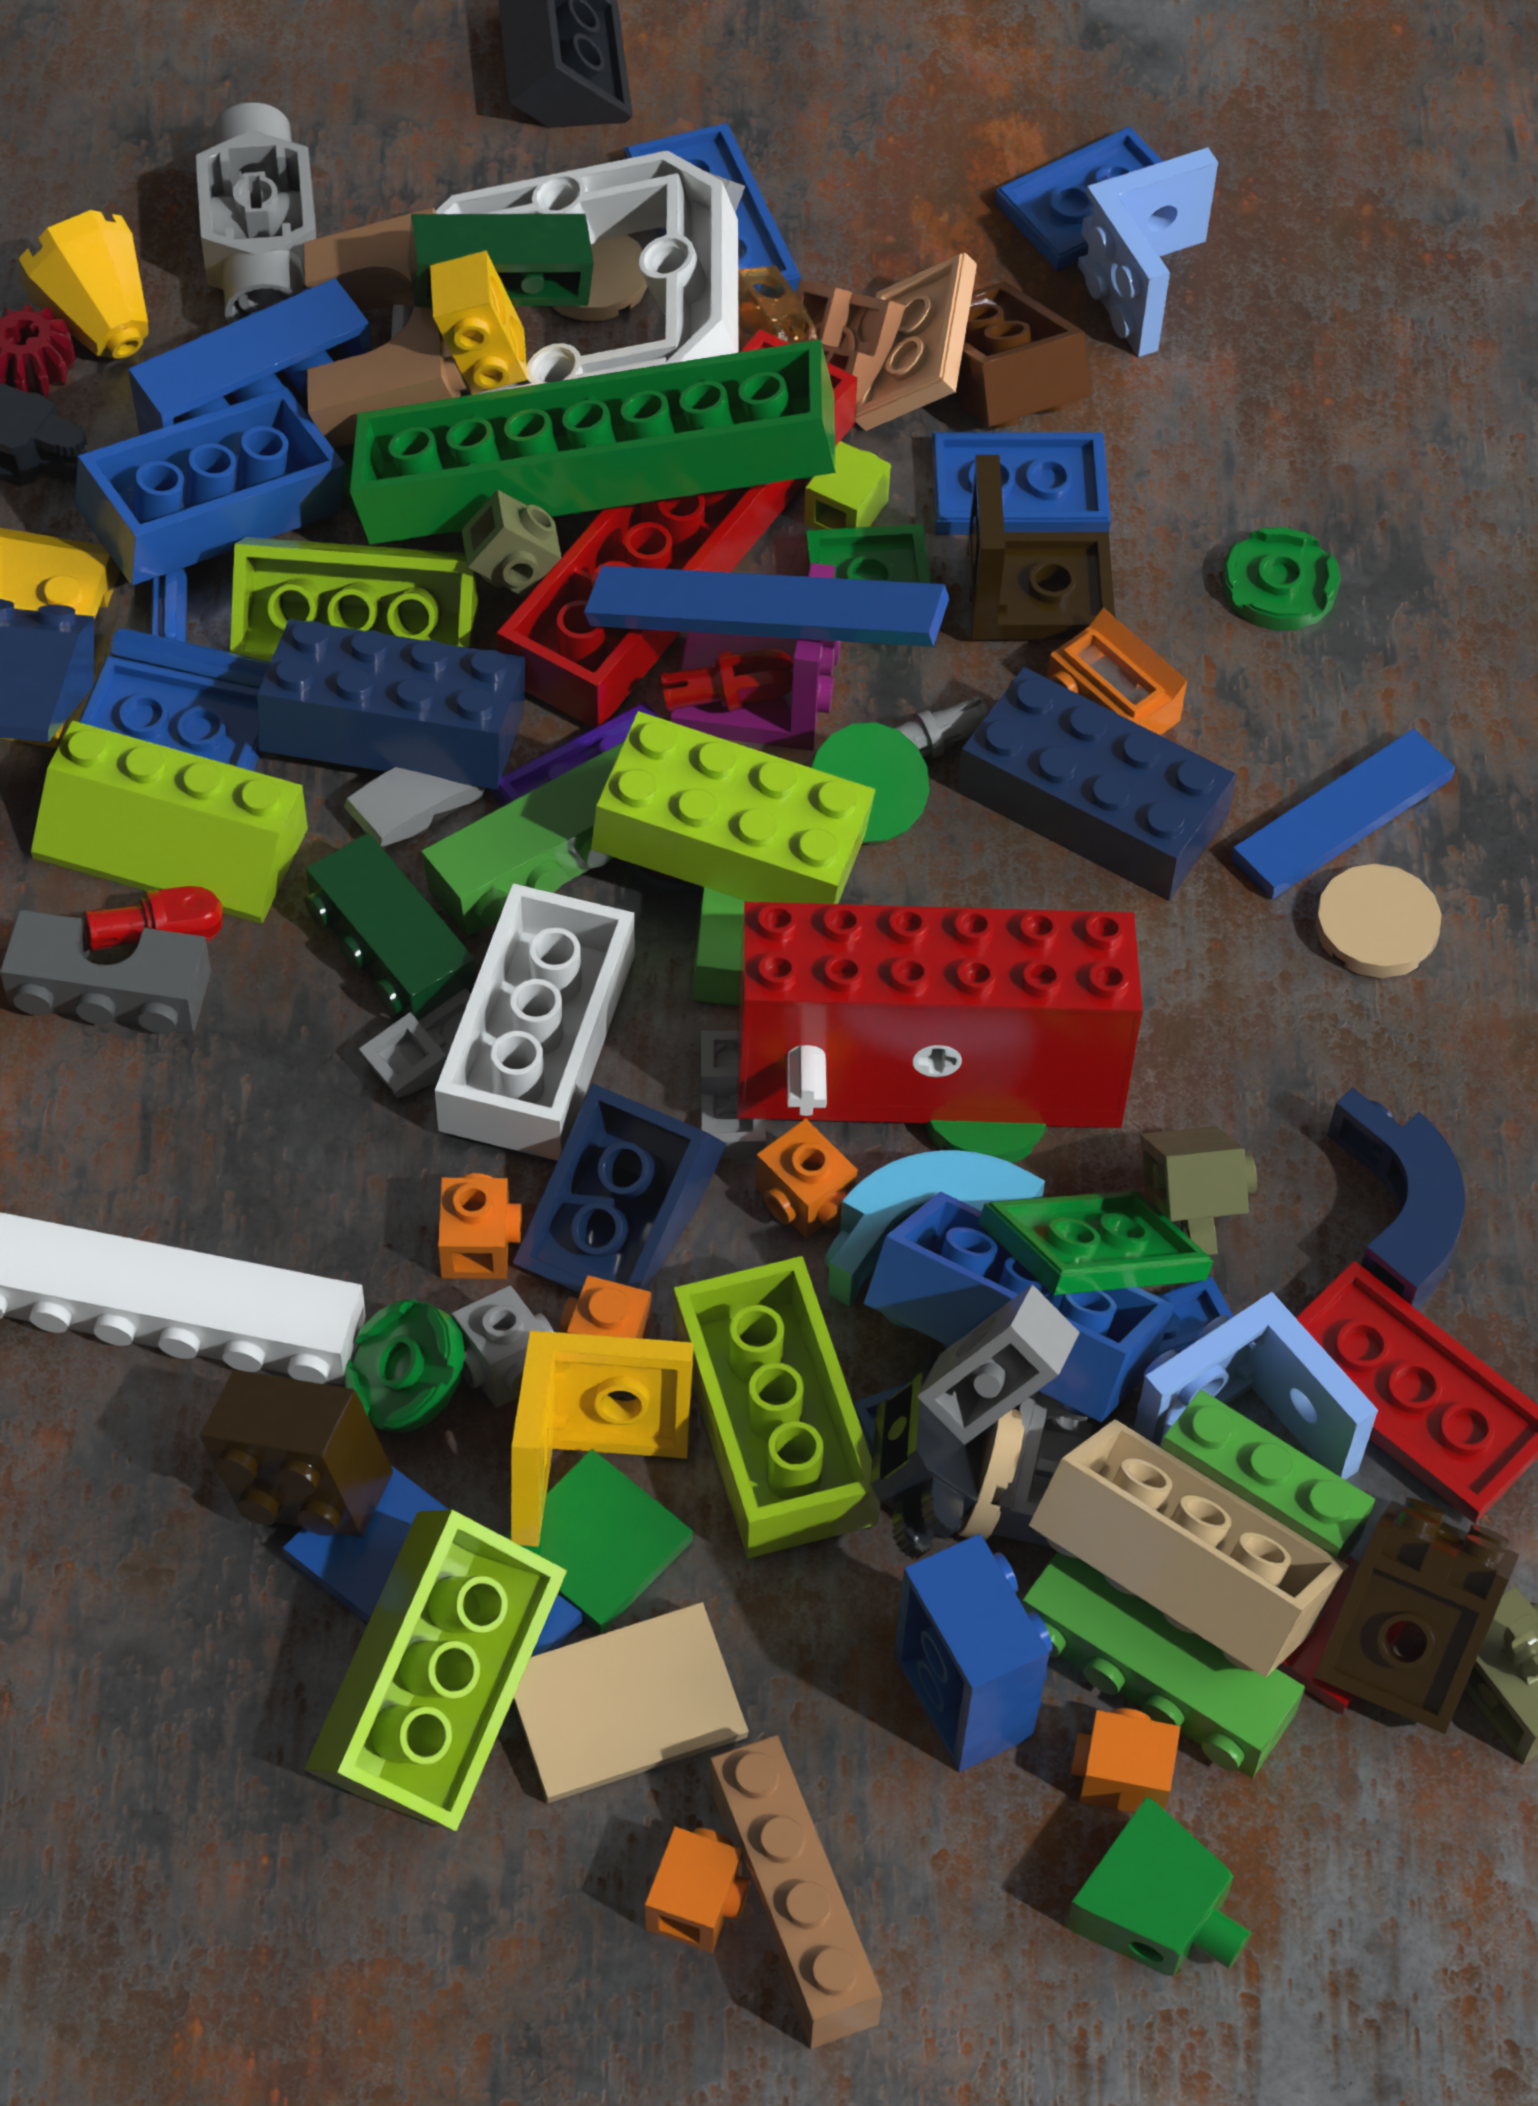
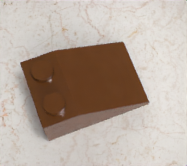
[953,282,1090,428]

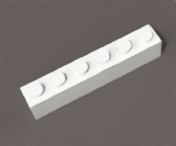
[0,1212,366,1385]

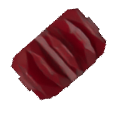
[0,302,76,397]

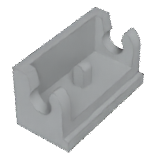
[993,1392,1093,1548]

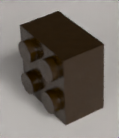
[199,1370,394,1538]

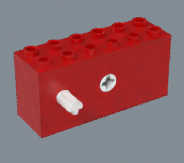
[737,902,1143,1128]

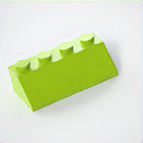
[230,537,481,662]
[31,720,308,924]
[304,1510,567,1831]

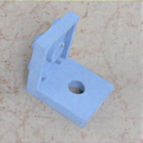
[1078,147,1218,357]
[1133,1292,1378,1480]

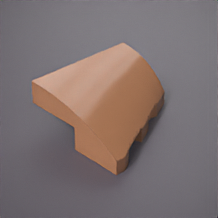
[786,279,906,405]

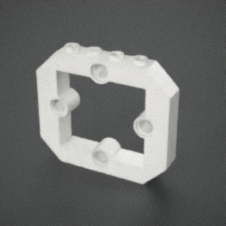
[391,151,738,396]

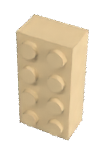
[1028,1419,1349,1678]

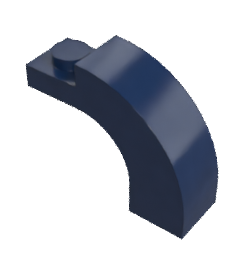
[1327,1088,1465,1310]

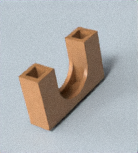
[304,207,467,449]

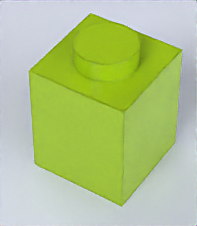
[804,441,891,530]

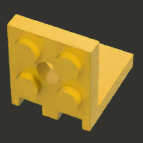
[511,1330,694,1547]

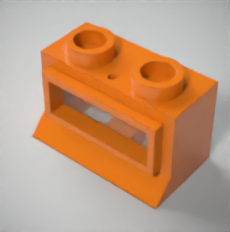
[1047,607,1187,735]

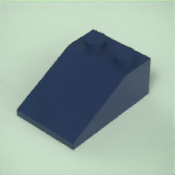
[0,599,94,742]
[513,1083,727,1293]

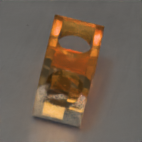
[738,266,817,344]

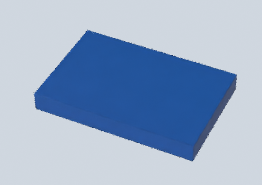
[994,126,1163,272]
[930,432,1111,535]
[78,655,262,771]

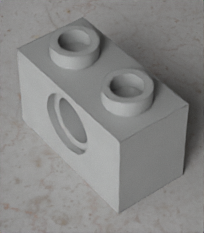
[917,1284,1080,1445]

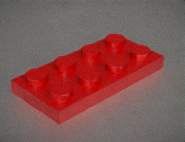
[1296,1261,1538,1524]

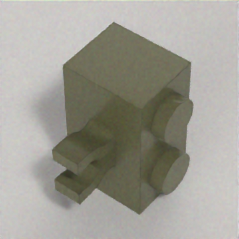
[1140,1126,1257,1255]
[1465,1586,1538,1764]

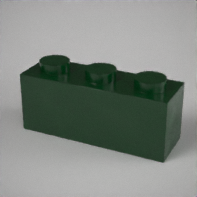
[408,214,594,307]
[304,832,476,1021]

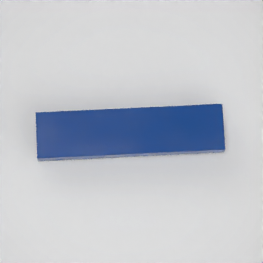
[1231,728,1455,900]

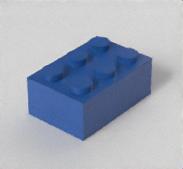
[894,1533,1053,1772]

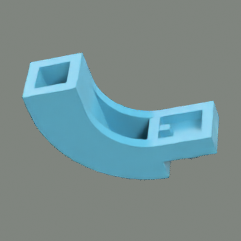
[824,1150,1045,1307]

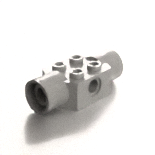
[196,102,317,324]

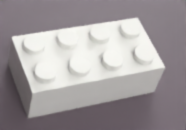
[435,883,635,1161]

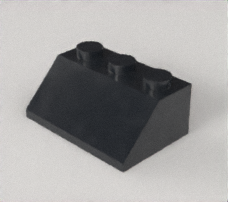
[498,0,633,128]

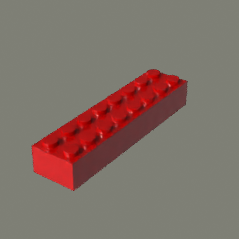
[497,329,858,728]

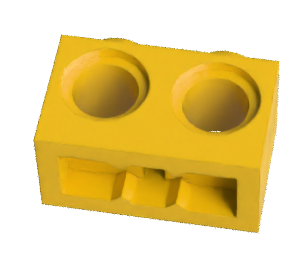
[430,251,528,394]

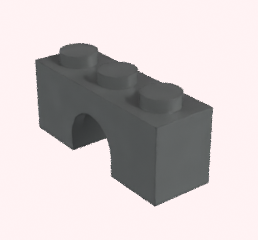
[0,910,211,1034]

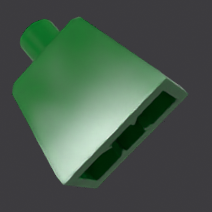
[1066,1796,1252,1976]

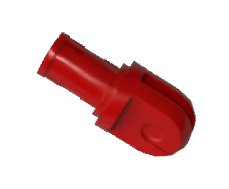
[661,649,794,712]
[83,886,223,952]

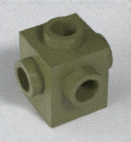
[462,490,562,598]

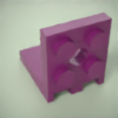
[671,563,842,751]

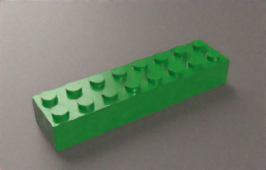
[350,339,836,545]

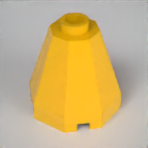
[18,210,149,359]

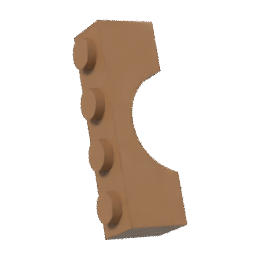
[710,1735,882,2049]

